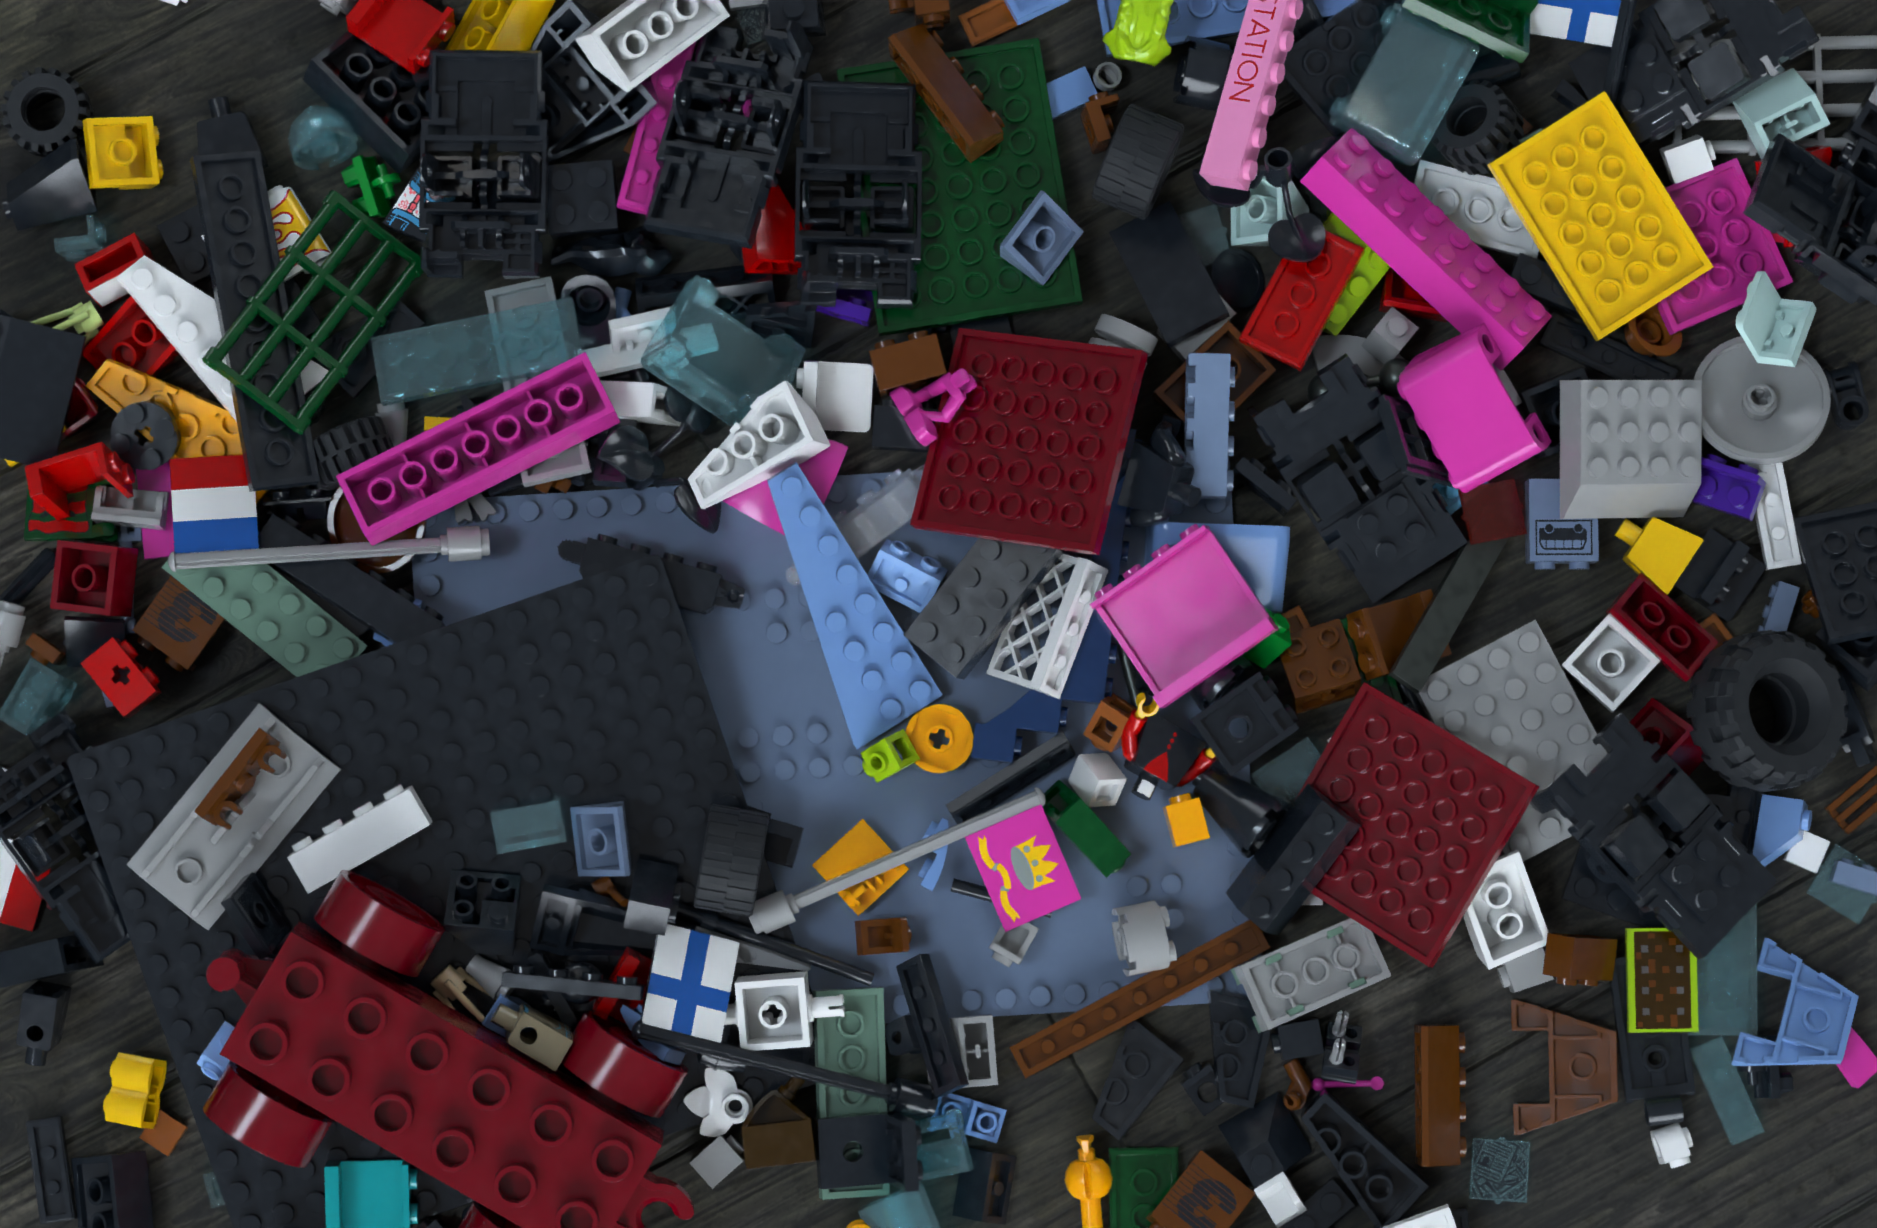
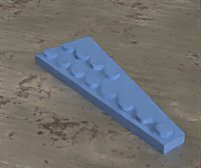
[767,462,943,749]

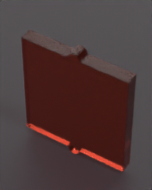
[1458,479,1527,545]

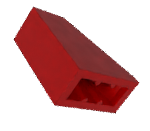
[742,185,802,275]

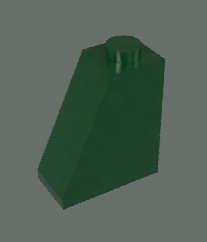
[1043,780,1131,878]

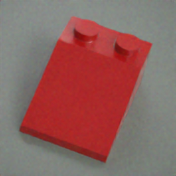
[82,296,179,377]

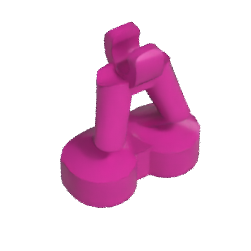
[889,368,977,447]

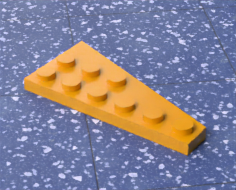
[85,359,269,505]

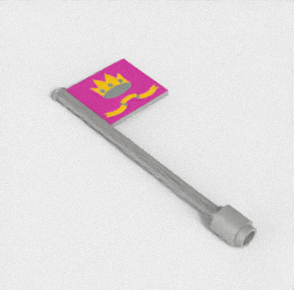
[749,787,1081,935]

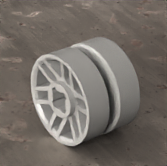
[1088,314,1158,370]

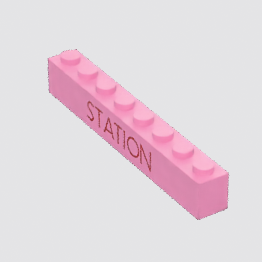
[1199,0,1303,191]

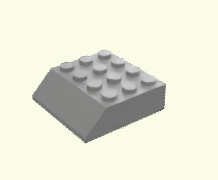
[1560,380,1702,519]

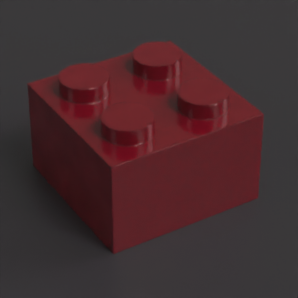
[50,540,138,617]

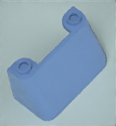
[1144,522,1290,613]

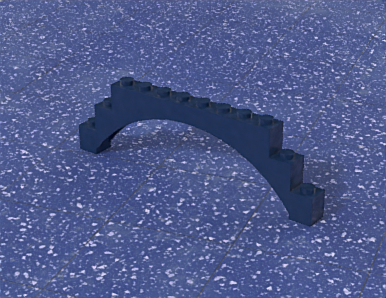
[971,429,1142,763]

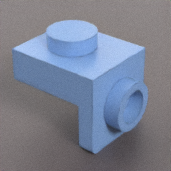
[197,1021,235,1080]

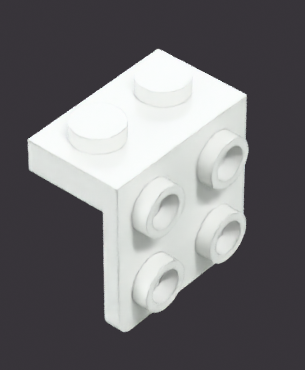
[796,360,873,432]

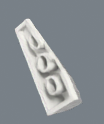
[688,381,831,509]

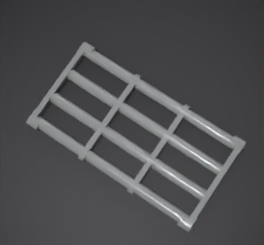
[1670,34,1877,156]

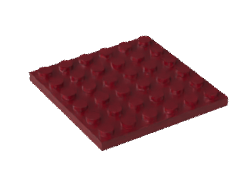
[910,328,1148,555]
[1295,682,1540,968]

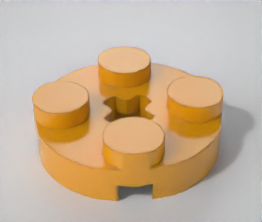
[905,704,974,774]

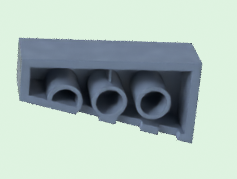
[1184,353,1235,499]

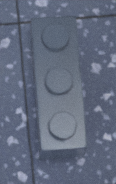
[1757,581,1800,632]
[1829,858,1877,896]

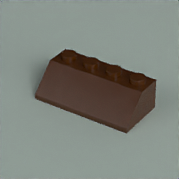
[888,24,1005,163]
[1414,1025,1466,1167]

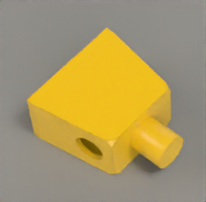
[1614,517,1704,595]

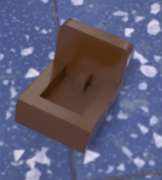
[855,917,912,956]

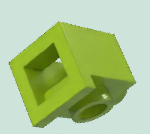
[861,729,920,783]

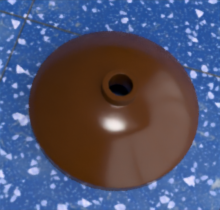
[327,486,427,574]

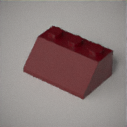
[1605,572,1718,682]

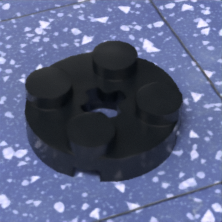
[110,400,181,470]

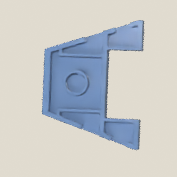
[1731,938,1859,1066]

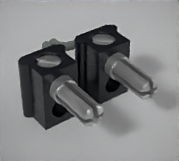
[1321,1010,1362,1084]

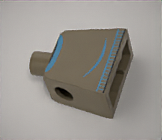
[491,1003,573,1071]

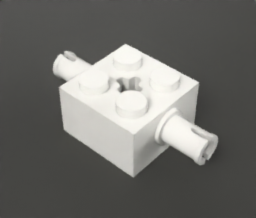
[724,971,845,1051]

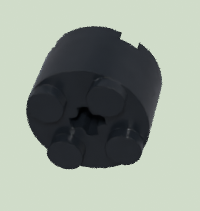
[1173,36,1234,111]

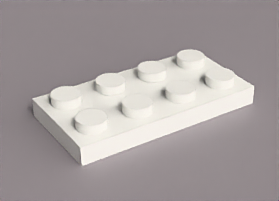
[1414,160,1539,259]

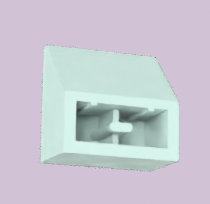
[1733,68,1830,160]

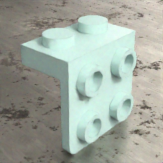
[1736,271,1817,367]

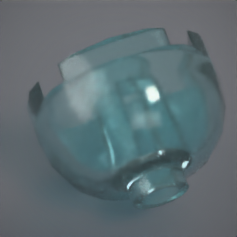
[288,106,358,170]

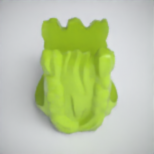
[1103,0,1174,67]

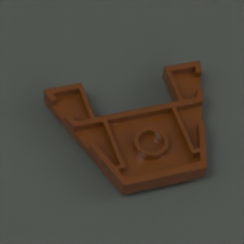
[1511,999,1619,1135]

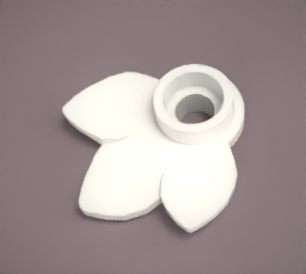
[683,1067,753,1137]

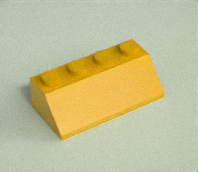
[445,0,556,51]

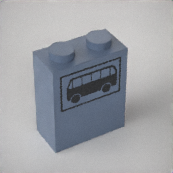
[1525,479,1599,570]

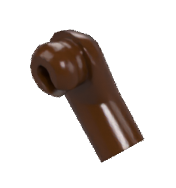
[1283,1058,1312,1111]

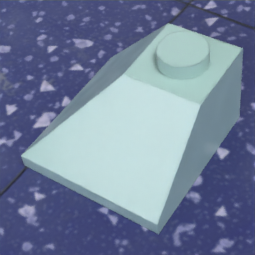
[1231,175,1309,246]

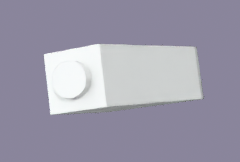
[600,380,681,426]

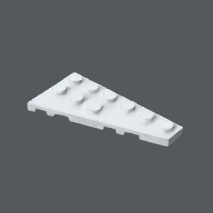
[117,255,328,422]

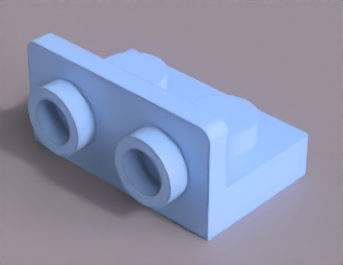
[868,539,948,613]

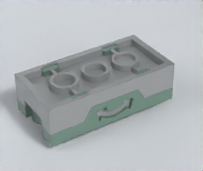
[1231,918,1391,1033]

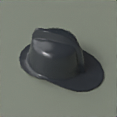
[561,273,616,350]

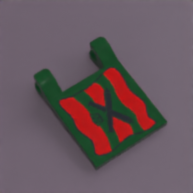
[24,480,118,542]

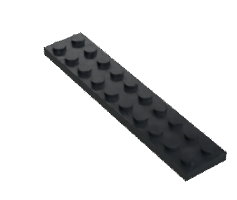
[190,150,320,492]

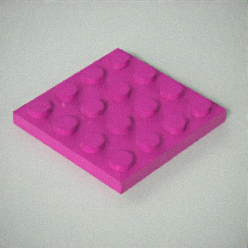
[1656,158,1793,335]

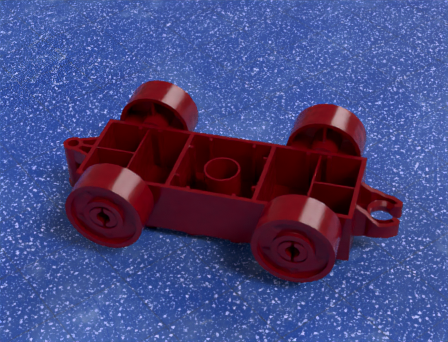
[203,870,694,1228]

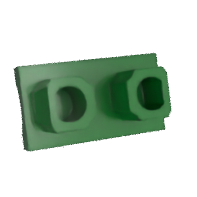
[341,155,401,218]

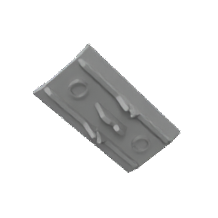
[126,703,341,930]

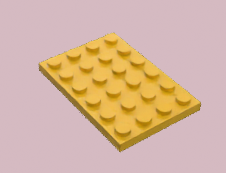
[1487,91,1713,341]

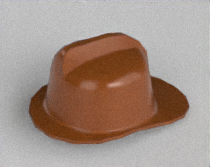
[1624,304,1682,357]

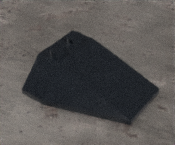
[529,0,659,163]

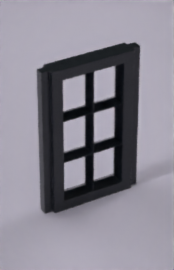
[1377,395,1460,490]

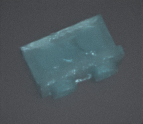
[0,658,77,736]

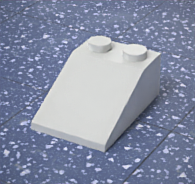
[1464,850,1549,970]

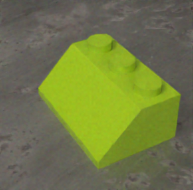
[1323,212,1390,336]

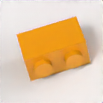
[1163,793,1210,848]

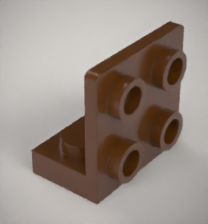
[1279,619,1362,714]

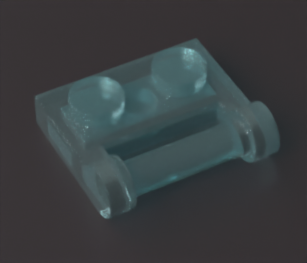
[915,1108,974,1182]

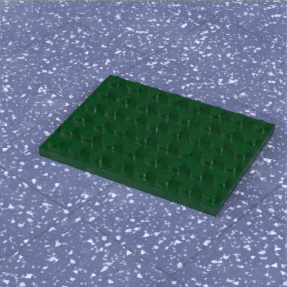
[837,38,1083,336]

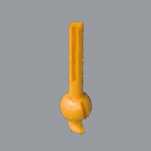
[1064,1135,1113,1228]

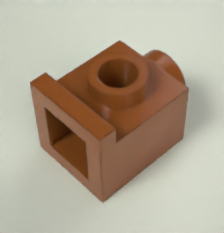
[1083,693,1138,753]

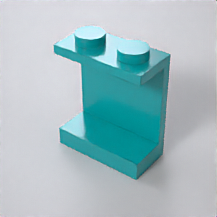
[324,1159,419,1228]

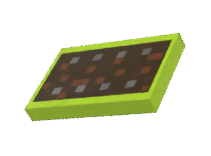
[1625,928,1699,1033]

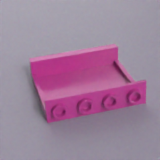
[1089,524,1279,708]

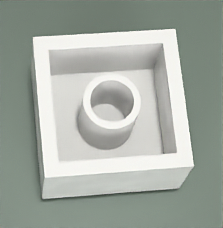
[1561,614,1660,713]

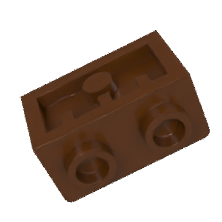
[1080,91,1120,154]

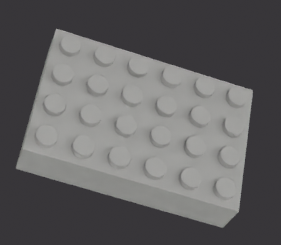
[1415,619,1629,861]

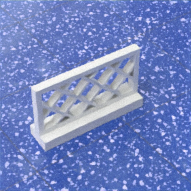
[986,554,1108,699]

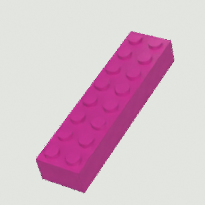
[1300,128,1552,371]
[336,352,621,546]

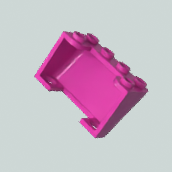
[1397,323,1552,493]

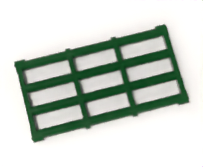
[202,190,424,435]

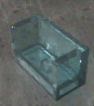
[490,798,568,854]

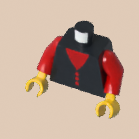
[1121,693,1216,800]

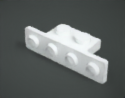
[578,306,718,377]

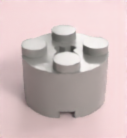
[1112,900,1177,977]

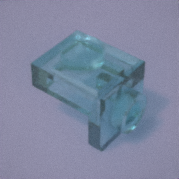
[54,214,107,261]

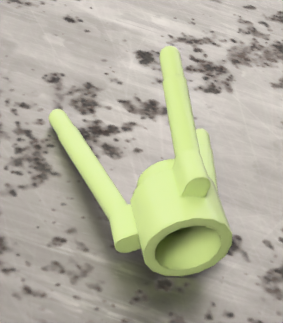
[31,300,104,346]

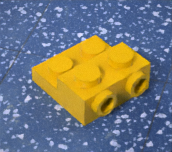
[82,116,163,190]

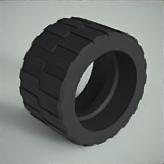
[1092,103,1184,220]
[694,804,769,917]

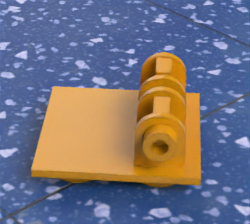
[812,819,909,916]

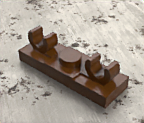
[194,728,287,830]

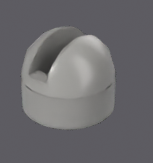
[1093,62,1122,92]

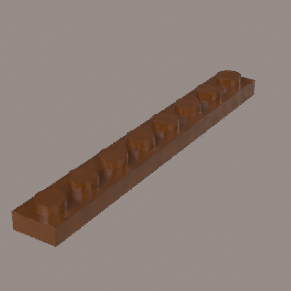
[1009,920,1270,1078]

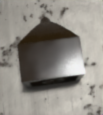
[741,1077,817,1169]

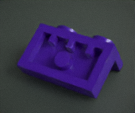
[817,289,874,327]
[1692,454,1766,521]

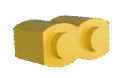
[103,1052,167,1129]

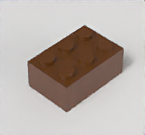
[1153,320,1276,428]

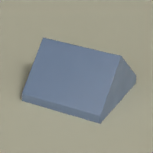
[1000,191,1084,286]
[570,801,632,876]

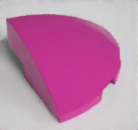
[723,439,848,535]

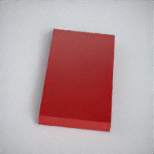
[1239,230,1365,371]

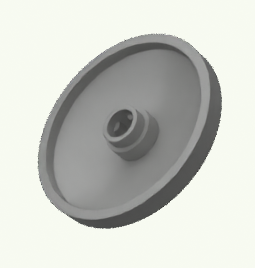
[1694,336,1831,465]

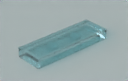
[1690,1036,1765,1145]

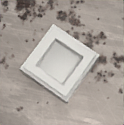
[1783,830,1830,873]

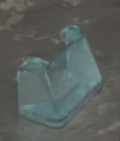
[1328,3,1479,166]
[641,275,806,427]

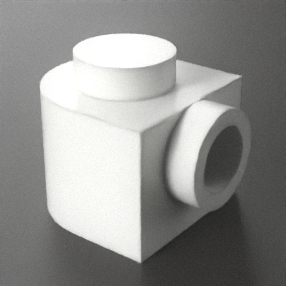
[1650,1123,1693,1168]

